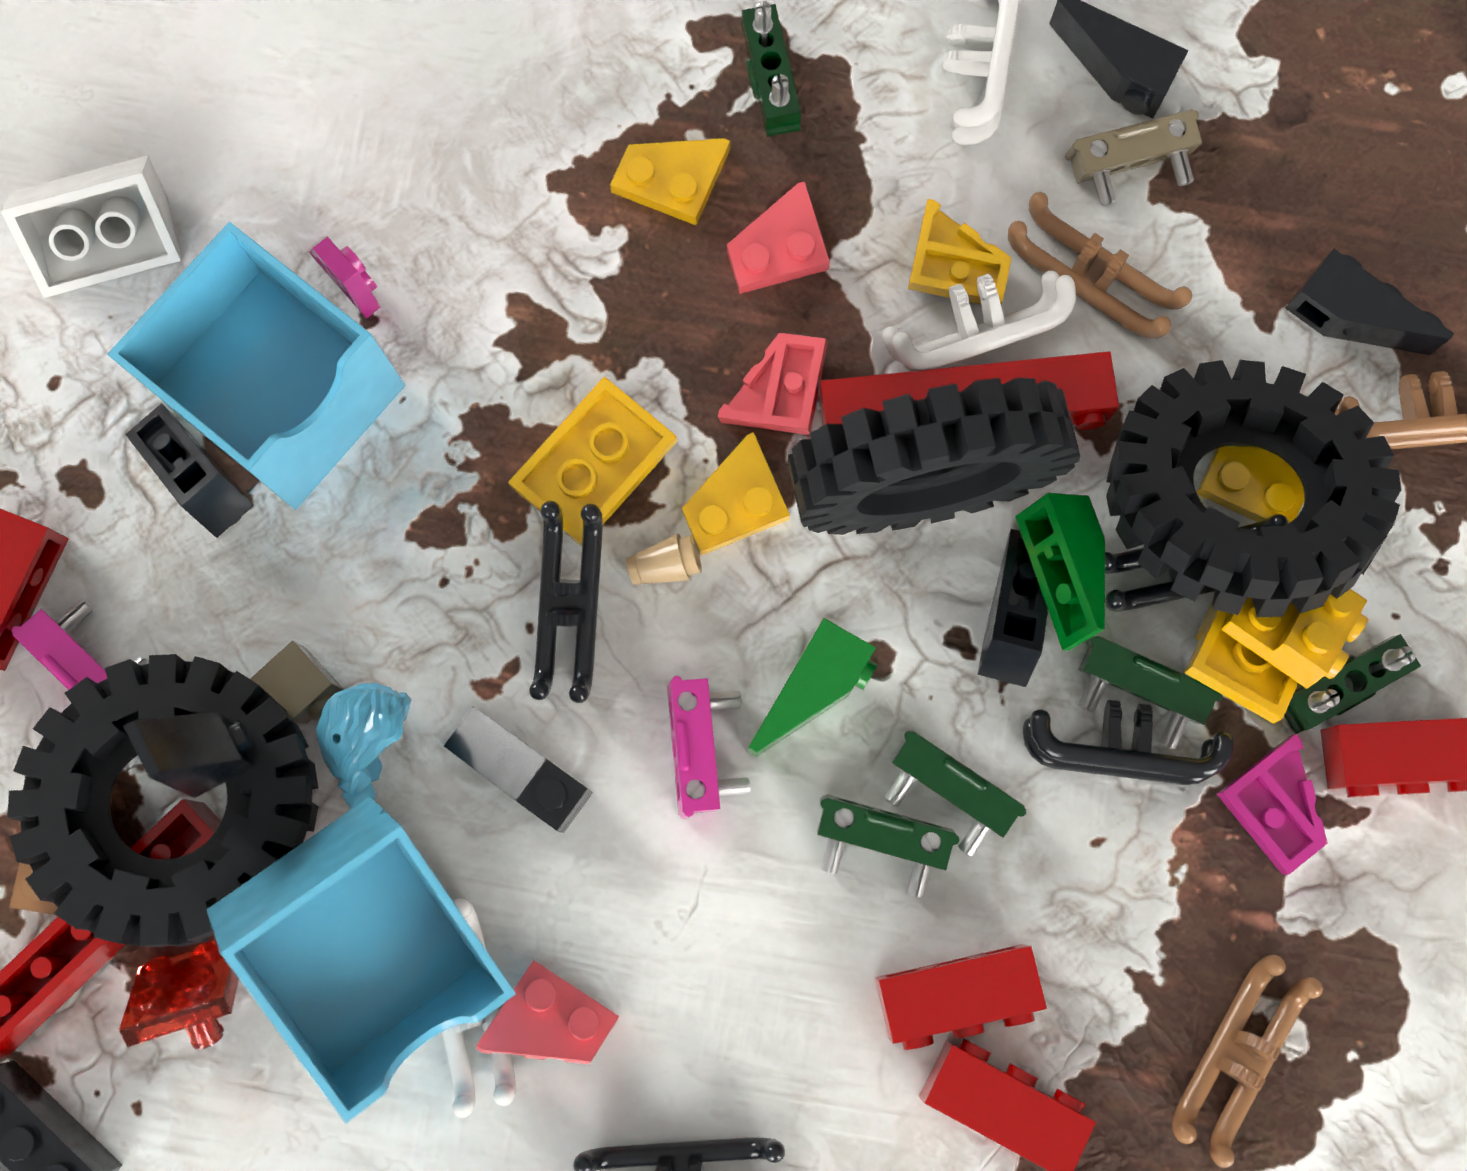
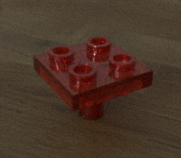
[119,940,239,1050]

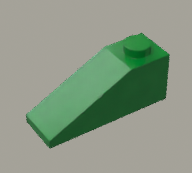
[1015,492,1105,651]
[748,618,878,757]

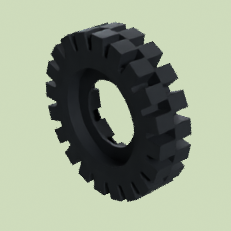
[1106,360,1401,617]
[787,378,1080,535]
[7,654,319,948]

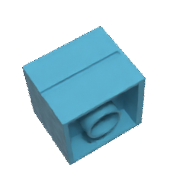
[107,221,406,510]
[207,797,516,1123]

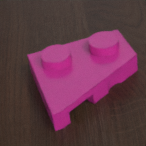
[309,236,381,319]
[1217,734,1328,875]

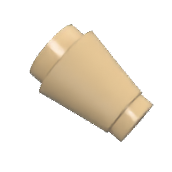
[626,533,702,586]

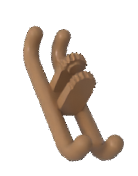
[1008,192,1192,339]
[1335,371,1467,450]
[1172,955,1323,1168]

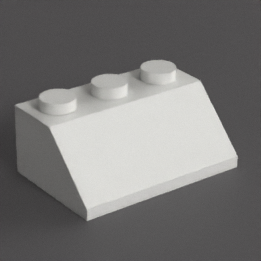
[0,155,181,298]

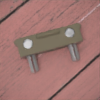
[1065,109,1202,206]

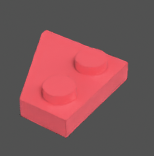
[727,181,830,294]
[718,333,828,435]
[476,960,619,1065]

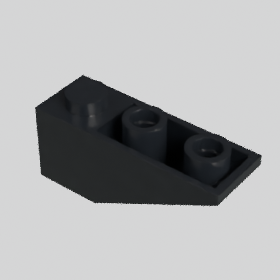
[1285,249,1455,355]

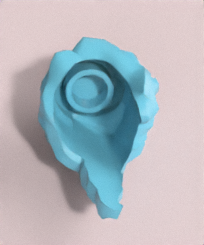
[316,682,411,810]

